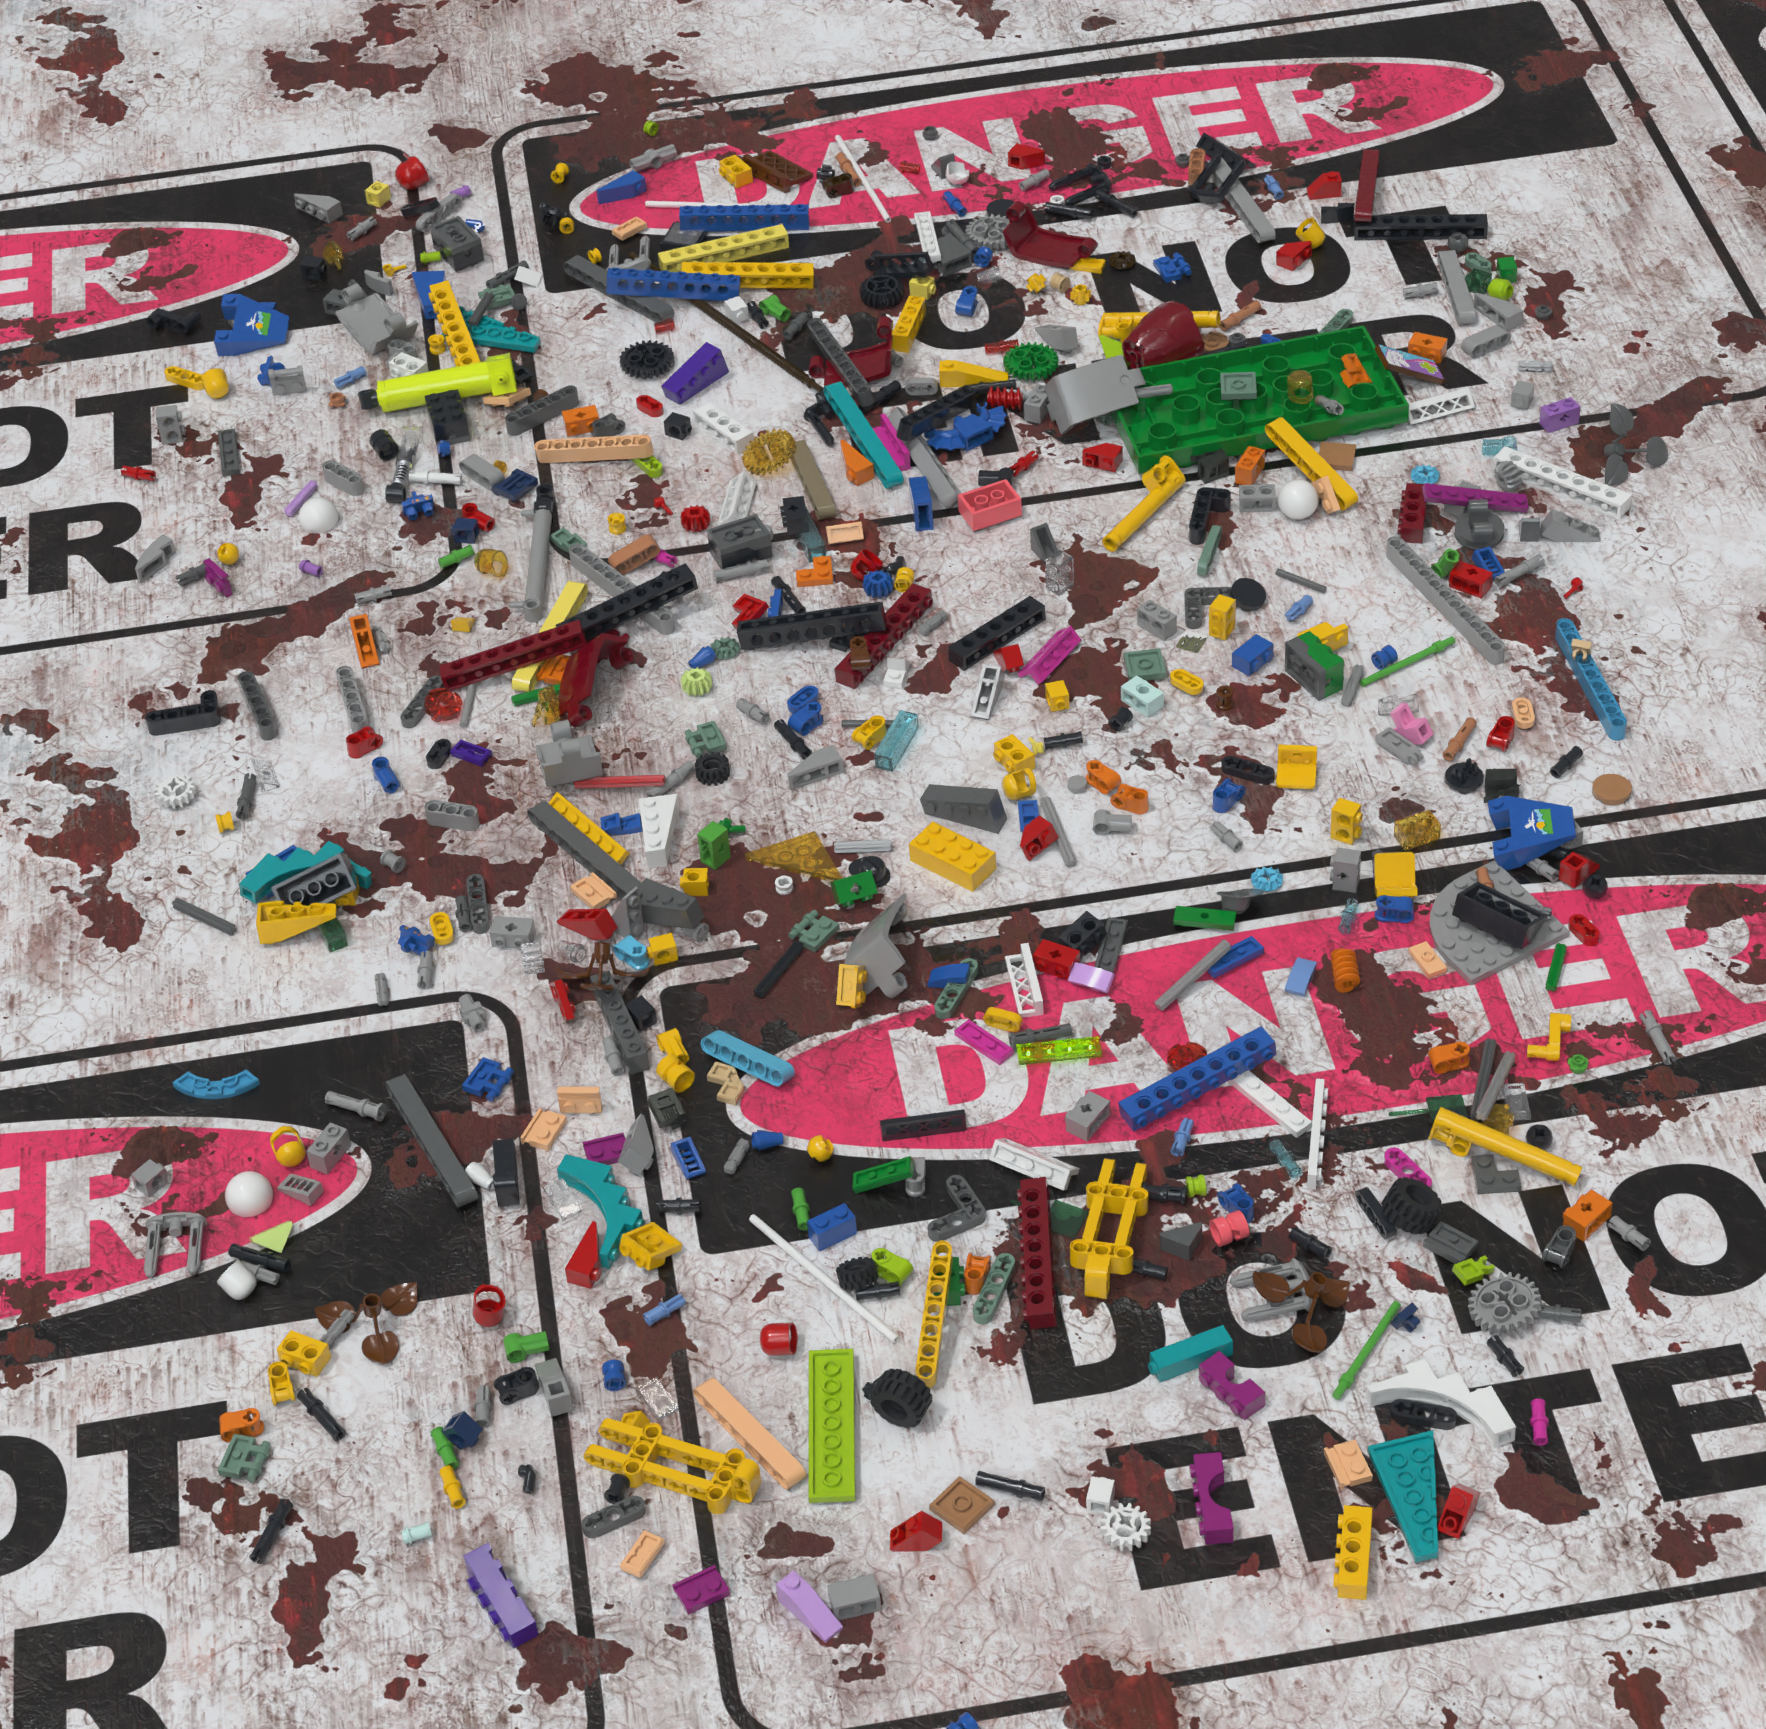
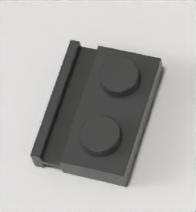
[1423,1221,1478,1264]

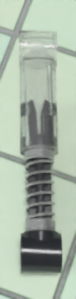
[385,426,423,503]

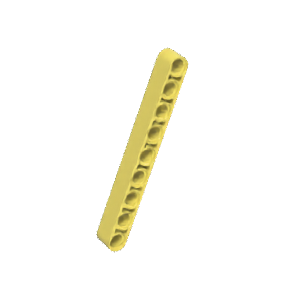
[512,581,588,692]

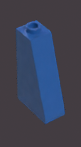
[412,270,446,319]
[909,476,934,531]

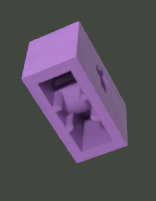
[1539,397,1580,433]

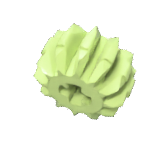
[681,667,713,697]

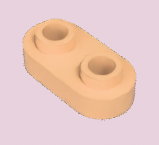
[1512,698,1535,729]

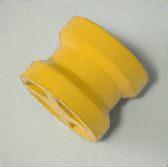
[428,334,446,355]
[607,513,626,535]
[215,811,235,833]

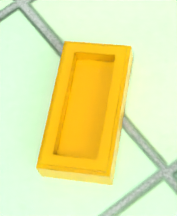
[1069,257,1106,274]

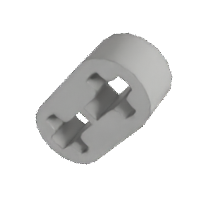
[905,378,938,396]

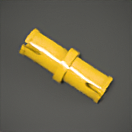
[439,1466,466,1509]

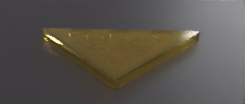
[745,831,842,881]

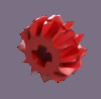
[680,504,711,533]

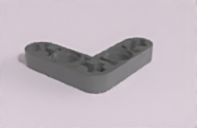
[1184,587,1231,629]
[927,1175,986,1242]

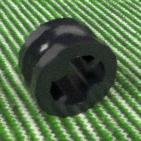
[1097,156,1112,170]

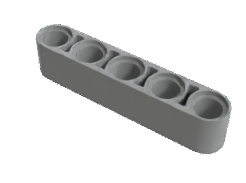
[336,666,369,733]

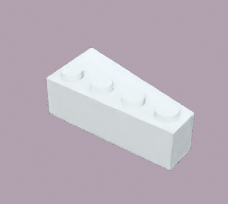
[639,794,679,868]

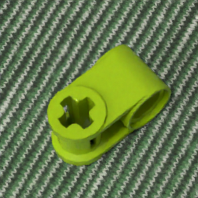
[871,1248,913,1286]

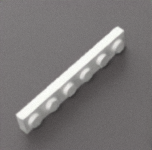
[914,211,941,263]
[1227,1070,1312,1138]
[1307,1079,1328,1189]

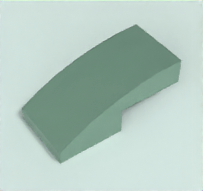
[550,527,587,553]

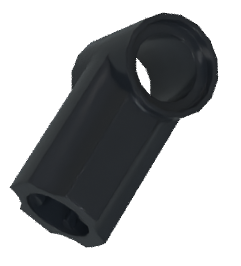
[978,467,1014,486]

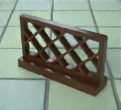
[742,150,813,193]

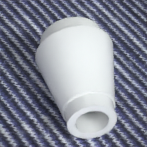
[465,1162,494,1191]

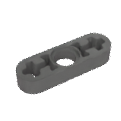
[582,1496,646,1538]

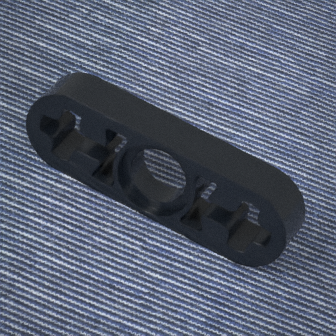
[400,197,440,217]
[1221,756,1275,785]
[1355,1187,1396,1239]
[1390,1399,1457,1430]

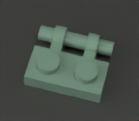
[478,284,515,310]
[685,721,727,759]
[788,910,840,953]
[218,1434,271,1482]

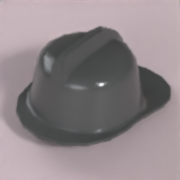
[1216,888,1264,915]

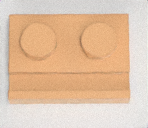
[570,872,617,909]
[557,1087,603,1113]
[520,1108,567,1151]
[1324,1439,1373,1489]

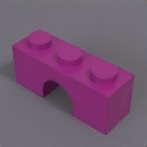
[1199,1351,1265,1420]

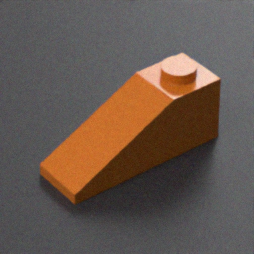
[840,439,874,486]
[349,614,379,669]

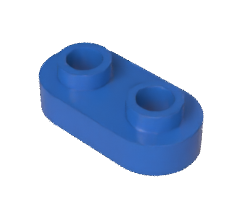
[787,685,819,713]

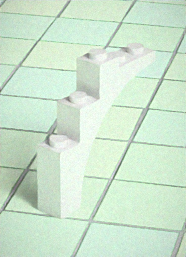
[1366,1359,1516,1448]

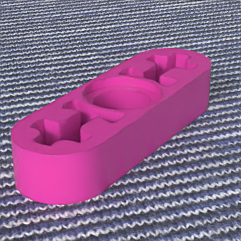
[1384,1148,1432,1188]

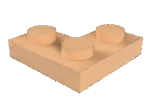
[483,388,531,407]
[1311,476,1340,514]

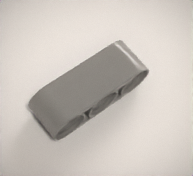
[1461,325,1511,358]
[459,454,505,490]
[322,460,364,496]
[424,800,480,831]

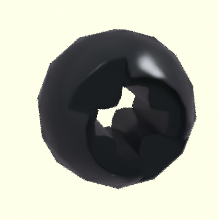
[1582,874,1608,899]
[1525,1124,1553,1150]

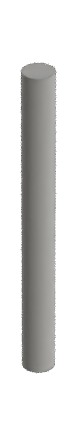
[459,683,476,728]

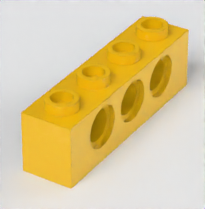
[893,296,926,353]
[1333,1505,1372,1600]

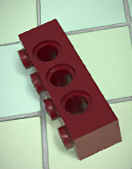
[1397,483,1427,544]

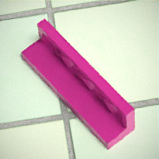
[872,413,911,472]
[1017,626,1081,684]

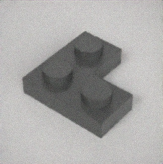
[1471,1155,1521,1194]

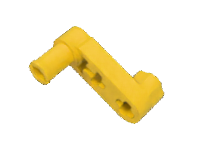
[1527,1012,1571,1062]

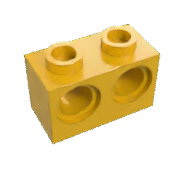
[719,155,753,188]
[1209,594,1236,641]
[993,734,1035,773]
[1330,797,1363,845]
[276,1330,332,1377]

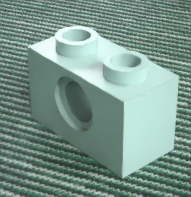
[1121,675,1164,718]

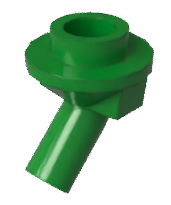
[719,818,746,836]

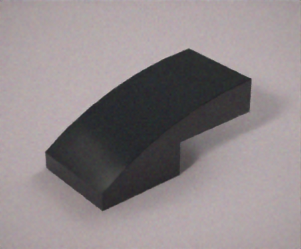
[1321,203,1354,224]
[512,359,533,384]

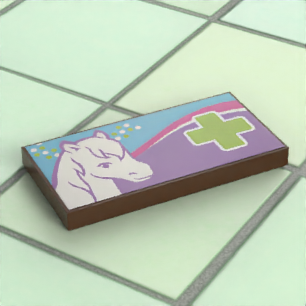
[1375,344,1445,385]

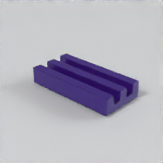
[450,739,493,767]

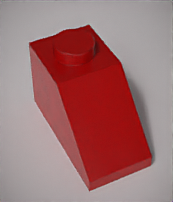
[1306,171,1342,200]
[993,644,1024,673]

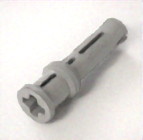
[325,1091,387,1122]

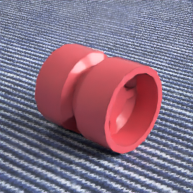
[1209,1210,1249,1247]

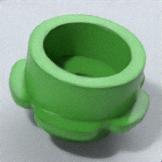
[1568,1054,1589,1074]

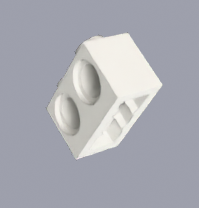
[388,352,429,378]

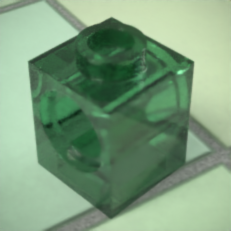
[1465,268,1492,295]
[318,917,348,953]

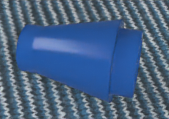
[688,646,716,669]
[752,1130,783,1151]

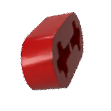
[636,395,664,418]
[1568,914,1600,946]

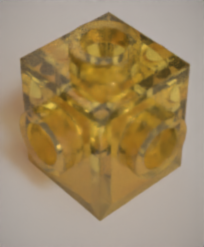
[1482,1104,1514,1135]

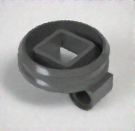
[1454,499,1504,550]

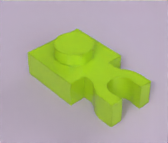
[1452,1256,1495,1286]

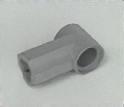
[1093,809,1132,836]

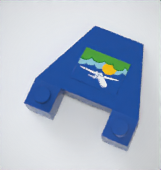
[214,294,290,356]
[1488,796,1577,870]

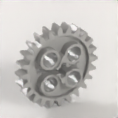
[965,214,1010,250]
[1468,1272,1542,1336]

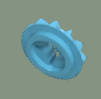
[1411,464,1439,484]
[1251,866,1283,891]

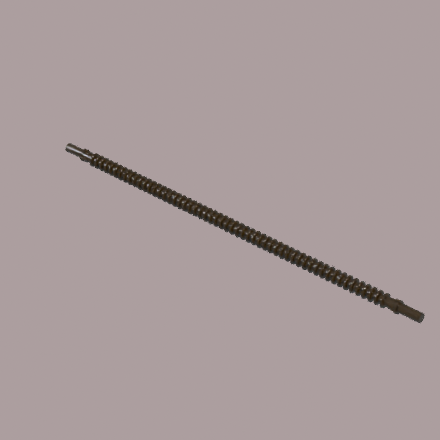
[629,252,823,392]

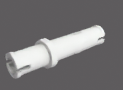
[409,470,462,485]

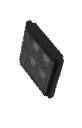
[660,221,709,250]

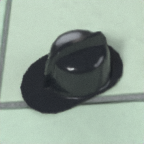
[848,856,891,888]

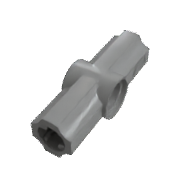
[629,144,677,172]

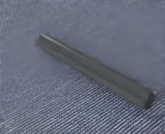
[1470,1038,1496,1121]

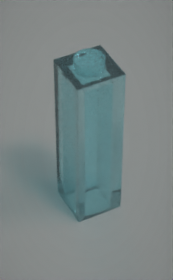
[795,507,826,563]
[874,710,919,772]

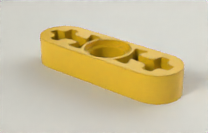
[164,366,204,390]

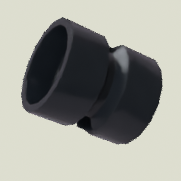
[369,429,399,461]

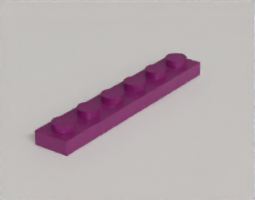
[1422,483,1529,513]

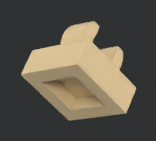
[1571,638,1593,661]

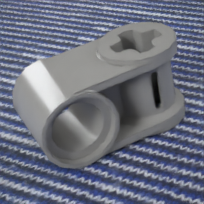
[905,1157,926,1197]

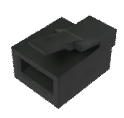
[1190,448,1229,484]
[1483,769,1519,803]
[648,1087,686,1130]

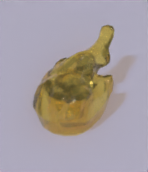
[323,240,344,270]

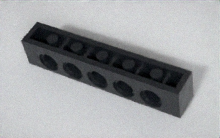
[948,596,1046,671]

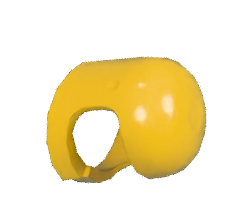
[1296,217,1325,249]
[202,368,229,399]
[1002,767,1036,800]
[270,1126,306,1167]

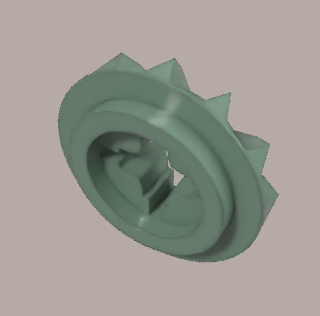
[711,636,740,659]

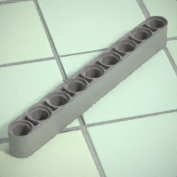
[1205,158,1276,243]
[888,407,961,508]
[569,544,675,635]

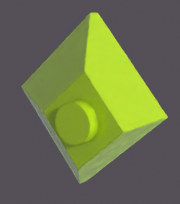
[1099,334,1131,368]

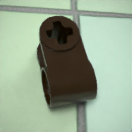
[822,173,854,198]

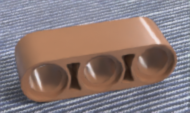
[1188,148,1205,185]
[608,534,660,575]

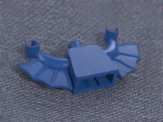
[924,402,1007,452]

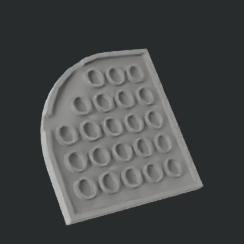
[1429,860,1570,986]

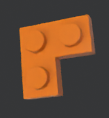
[1340,353,1372,388]
[796,556,833,587]

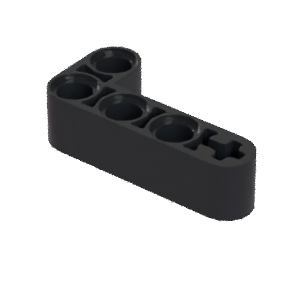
[1189,487,1231,545]
[145,690,221,736]
[493,1138,520,1207]

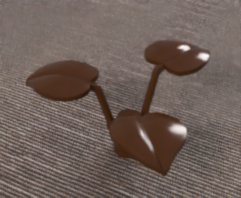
[557,942,650,991]
[1253,1271,1350,1353]
[315,1282,417,1364]

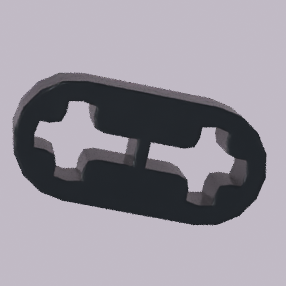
[426,739,452,769]

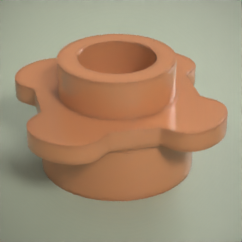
[328,392,346,408]

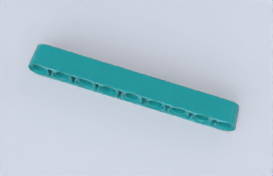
[823,381,904,489]

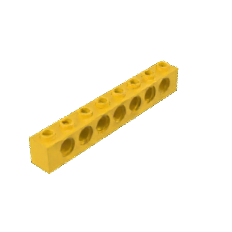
[682,262,814,289]
[428,280,480,367]

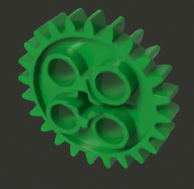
[1003,342,1058,381]

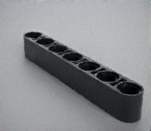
[896,386,976,441]

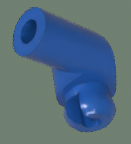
[465,219,485,233]

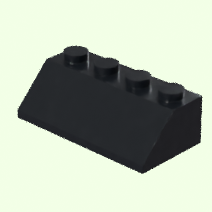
[271,853,357,906]
[1452,882,1547,949]

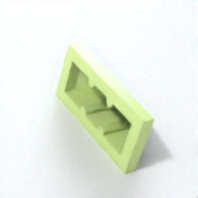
[249,1221,293,1253]

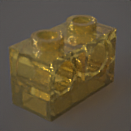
[1394,810,1441,850]

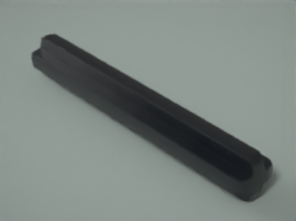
[753,940,803,998]

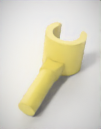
[1028,737,1044,755]

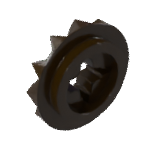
[1109,251,1136,269]

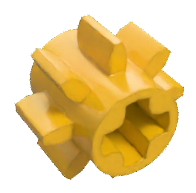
[1026,273,1046,293]
[1070,284,1091,305]

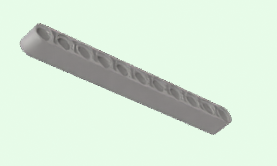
[1386,536,1505,665]

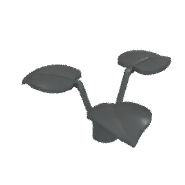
[1604,404,1668,486]

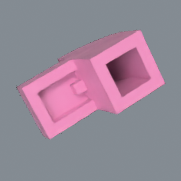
[1390,702,1434,745]

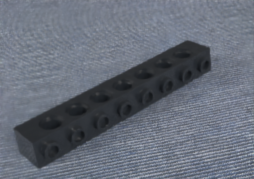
[1354,214,1488,241]
[555,563,698,641]
[737,602,887,650]

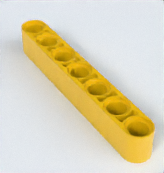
[1265,417,1358,510]
[915,1240,953,1388]

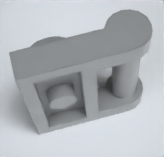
[268,365,307,396]

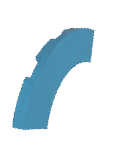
[172,1069,260,1099]

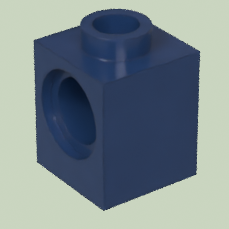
[451,518,480,544]
[441,1411,483,1450]

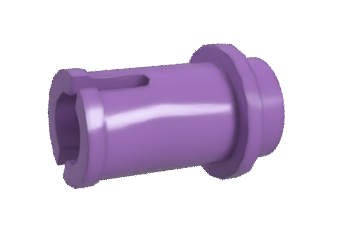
[450,185,471,197]
[299,559,323,577]

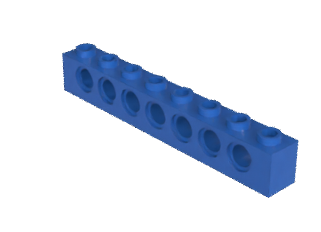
[679,204,809,232]
[607,268,740,301]
[1118,1026,1276,1132]

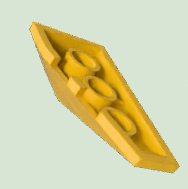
[939,360,1008,388]

